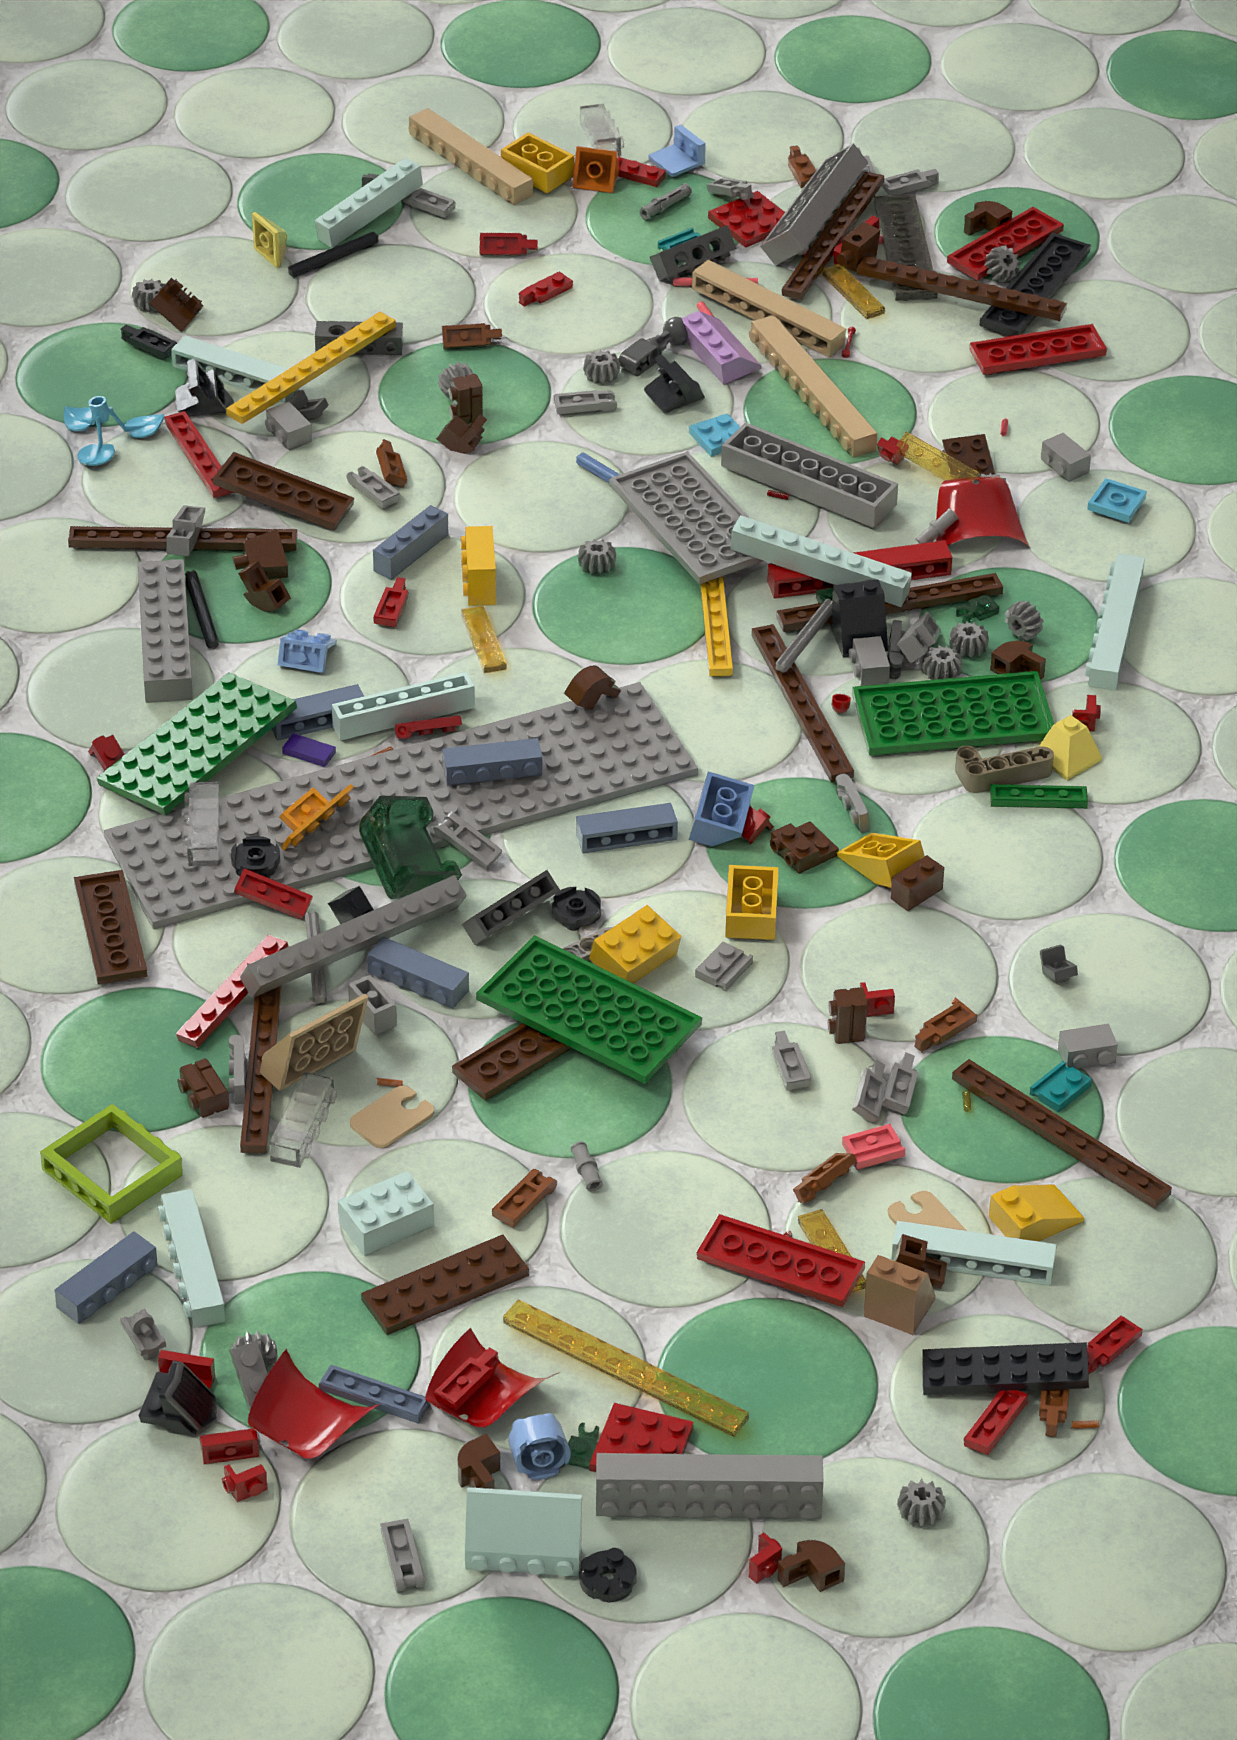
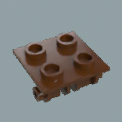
[149,277,204,332]
[942,434,995,479]

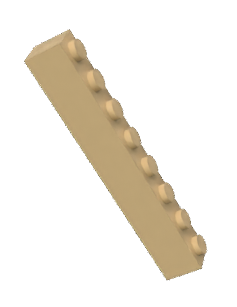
[409,108,533,205]
[692,260,846,358]

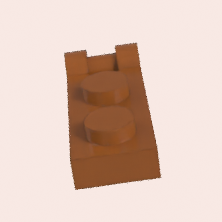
[492,1169,557,1227]

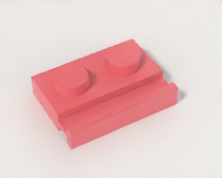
[842,1124,905,1170]

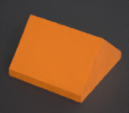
[572,146,619,193]

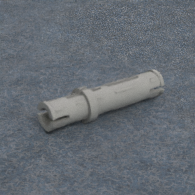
[639,183,692,220]

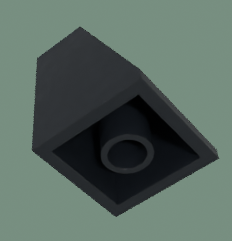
[831,579,888,658]

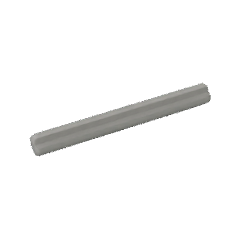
[775,599,832,673]
[305,911,327,1004]

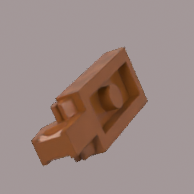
[788,145,816,188]
[442,323,502,349]
[376,439,407,487]
[914,1002,978,1052]
[793,1153,857,1203]
[1039,1389,1070,1437]

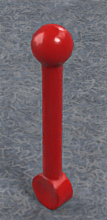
[842,326,856,358]

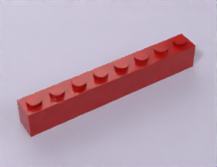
[767,540,953,599]

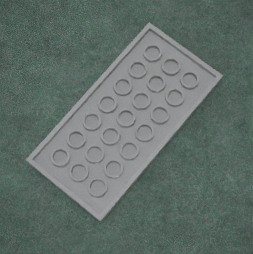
[609,451,764,584]

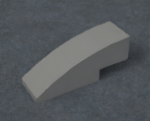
[167,505,206,556]
[897,612,941,663]

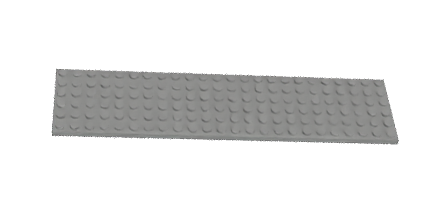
[104,682,698,930]

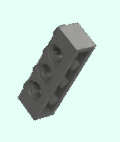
[650,225,737,281]
[315,321,403,355]
[461,870,560,945]

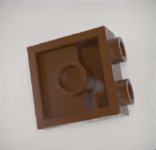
[770,821,839,874]

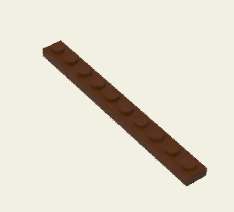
[781,171,885,300]
[857,256,1067,321]
[68,526,298,551]
[776,573,1003,632]
[751,624,854,783]
[240,985,282,1153]
[952,1059,1172,1208]

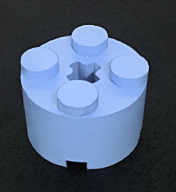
[508,1413,571,1480]

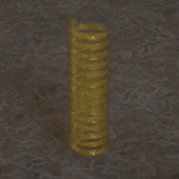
[962,1089,971,1112]

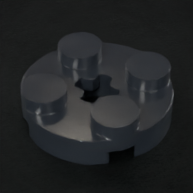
[231,836,280,877]
[552,887,601,931]
[579,1548,637,1603]

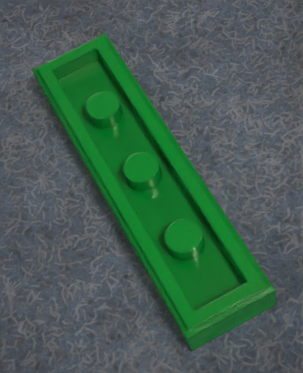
[990,784,1088,809]

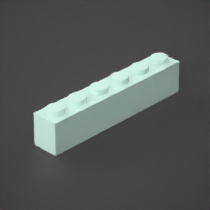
[315,157,423,248]
[171,336,298,403]
[332,672,475,741]
[158,1189,225,1328]
[891,1221,1056,1286]

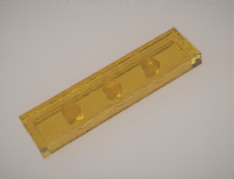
[822,264,885,320]
[896,431,980,482]
[461,606,507,673]
[798,1209,866,1292]

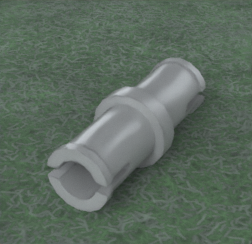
[916,508,958,544]
[570,1141,603,1191]

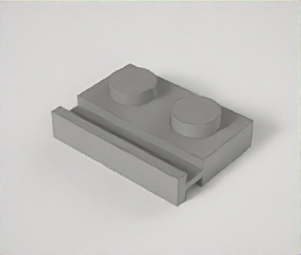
[695,942,753,991]

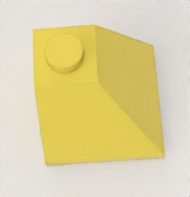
[252,212,287,268]
[1039,715,1102,781]

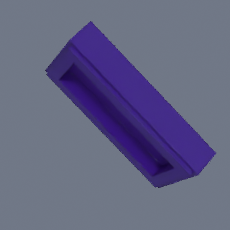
[282,733,336,767]

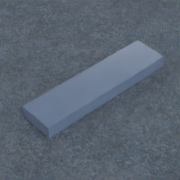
[319,1365,430,1424]

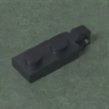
[121,324,177,360]

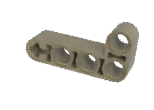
[955,746,1054,793]

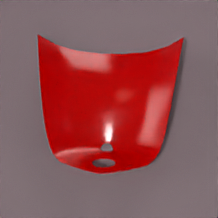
[936,477,1030,547]
[425,1328,560,1427]
[248,1349,381,1459]

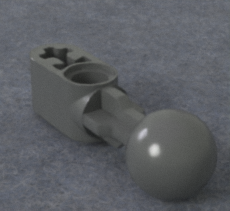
[619,317,688,376]

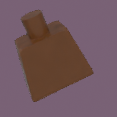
[836,222,880,272]
[232,529,288,579]

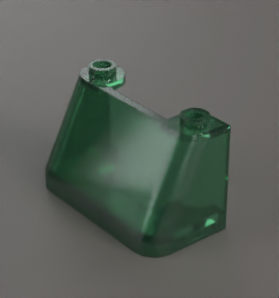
[359,796,462,899]

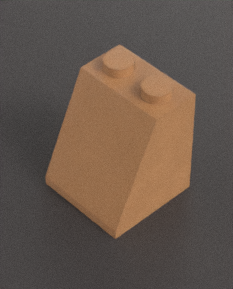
[864,1255,936,1335]

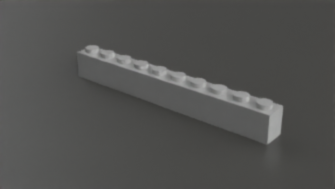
[240,875,467,998]

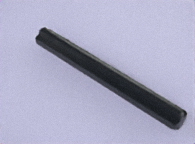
[288,232,379,278]
[185,570,219,649]

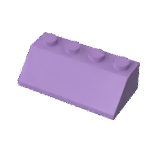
[682,311,762,385]

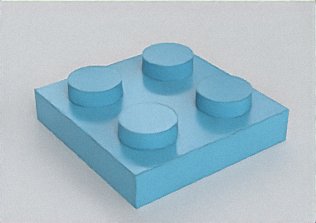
[689,413,740,457]
[1087,478,1147,523]

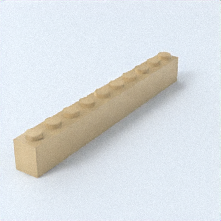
[749,315,877,458]

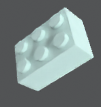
[338,1171,434,1256]

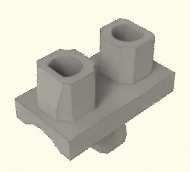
[120,1309,166,1360]

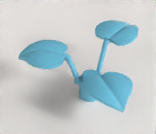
[64,396,164,466]

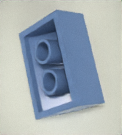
[689,771,754,846]

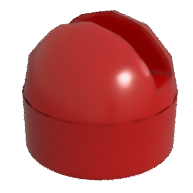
[831,694,851,714]

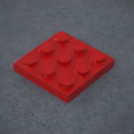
[708,191,785,248]
[589,1403,694,1472]

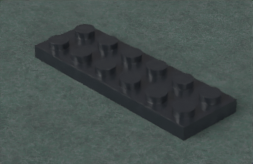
[922,1342,1089,1395]

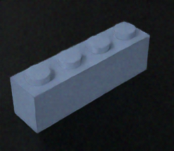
[373,505,449,580]
[272,684,364,741]
[442,738,542,786]
[576,803,678,853]
[367,937,469,1009]
[54,1231,158,1324]

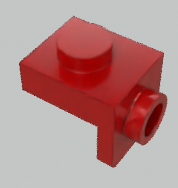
[877,437,909,465]
[1072,695,1101,732]
[88,735,125,771]
[741,806,774,844]
[860,982,895,1017]
[222,1464,268,1502]
[749,1532,782,1584]

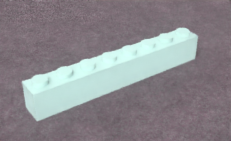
[730,515,912,607]
[1085,553,1145,690]

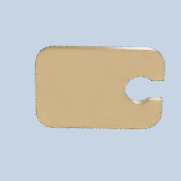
[350,1086,434,1148]
[888,1191,967,1231]

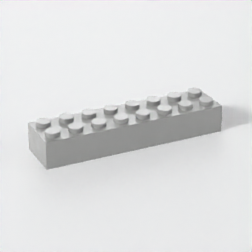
[760,143,868,266]
[721,422,898,528]
[138,559,193,703]
[596,1453,824,1519]

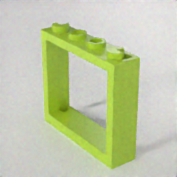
[40,1104,183,1224]

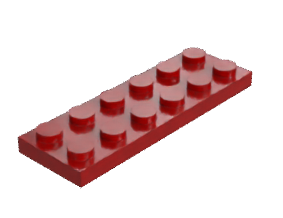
[947,207,1064,281]
[969,324,1107,375]
[696,1214,865,1307]

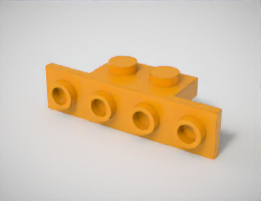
[279,784,354,851]

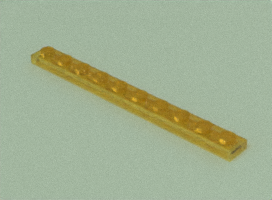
[503,1299,749,1437]

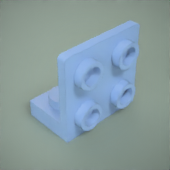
[648,124,706,177]
[277,630,337,673]

